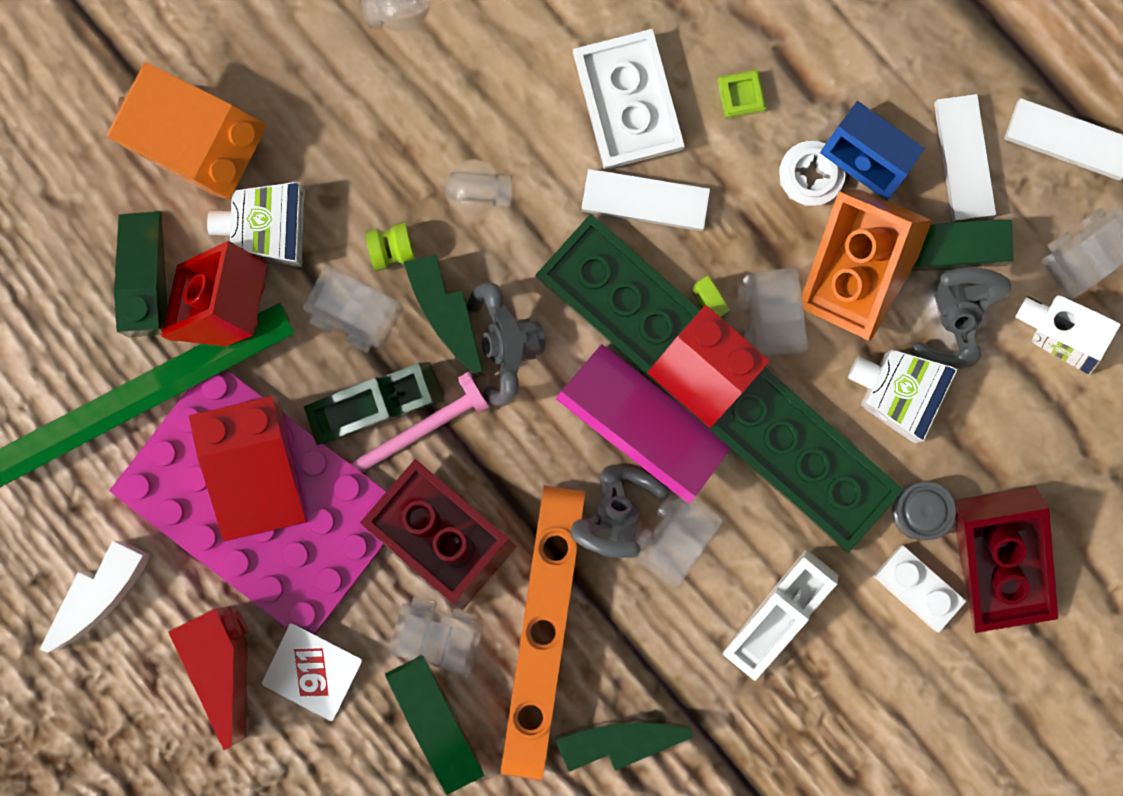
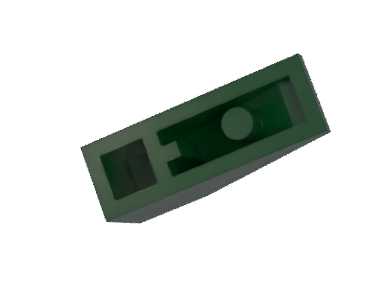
[114,211,168,338]

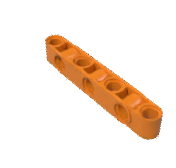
[500,485,585,781]

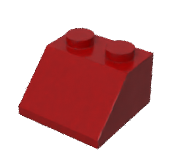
[161,241,267,347]
[647,305,770,428]

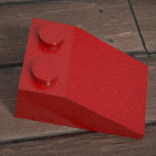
[188,396,307,542]
[168,606,249,750]

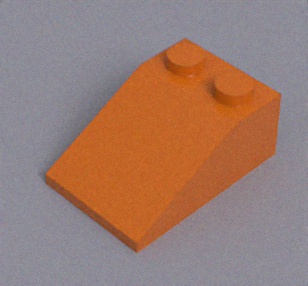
[106,62,267,200]
[798,189,932,340]

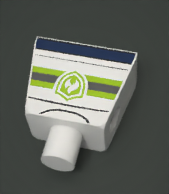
[207,182,305,268]
[1015,295,1121,375]
[847,350,957,444]

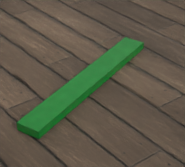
[0,302,295,487]

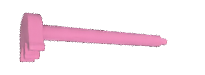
[350,371,490,473]

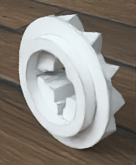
[779,141,845,207]

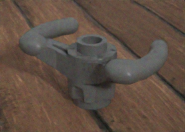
[911,268,1011,368]
[467,282,545,406]
[571,465,669,558]

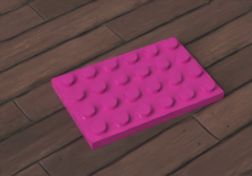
[109,369,387,635]

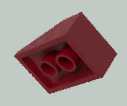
[360,459,517,610]
[954,486,1058,633]

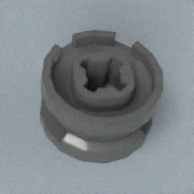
[891,481,956,541]

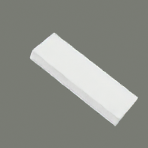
[934,94,996,223]
[1004,98,1123,181]
[581,169,710,231]

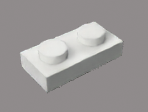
[873,545,966,633]

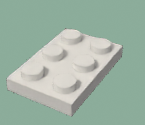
[573,29,685,170]

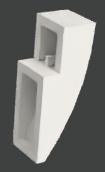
[40,541,152,653]
[723,549,839,681]

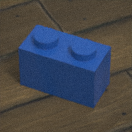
[820,100,925,201]

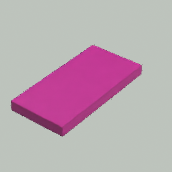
[556,344,730,504]

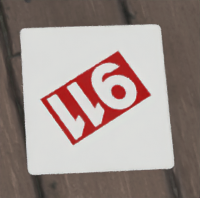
[262,623,362,721]

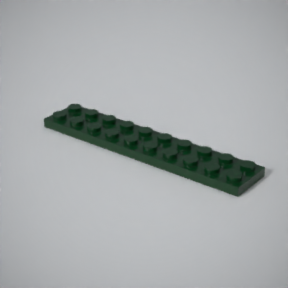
[535,214,904,553]

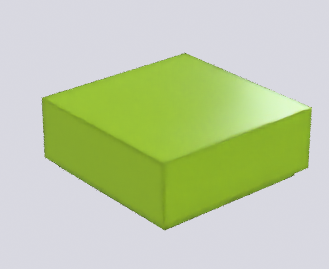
[717,69,766,120]
[692,276,730,318]

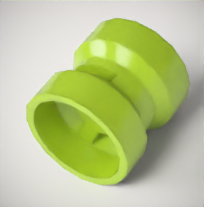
[365,222,415,272]

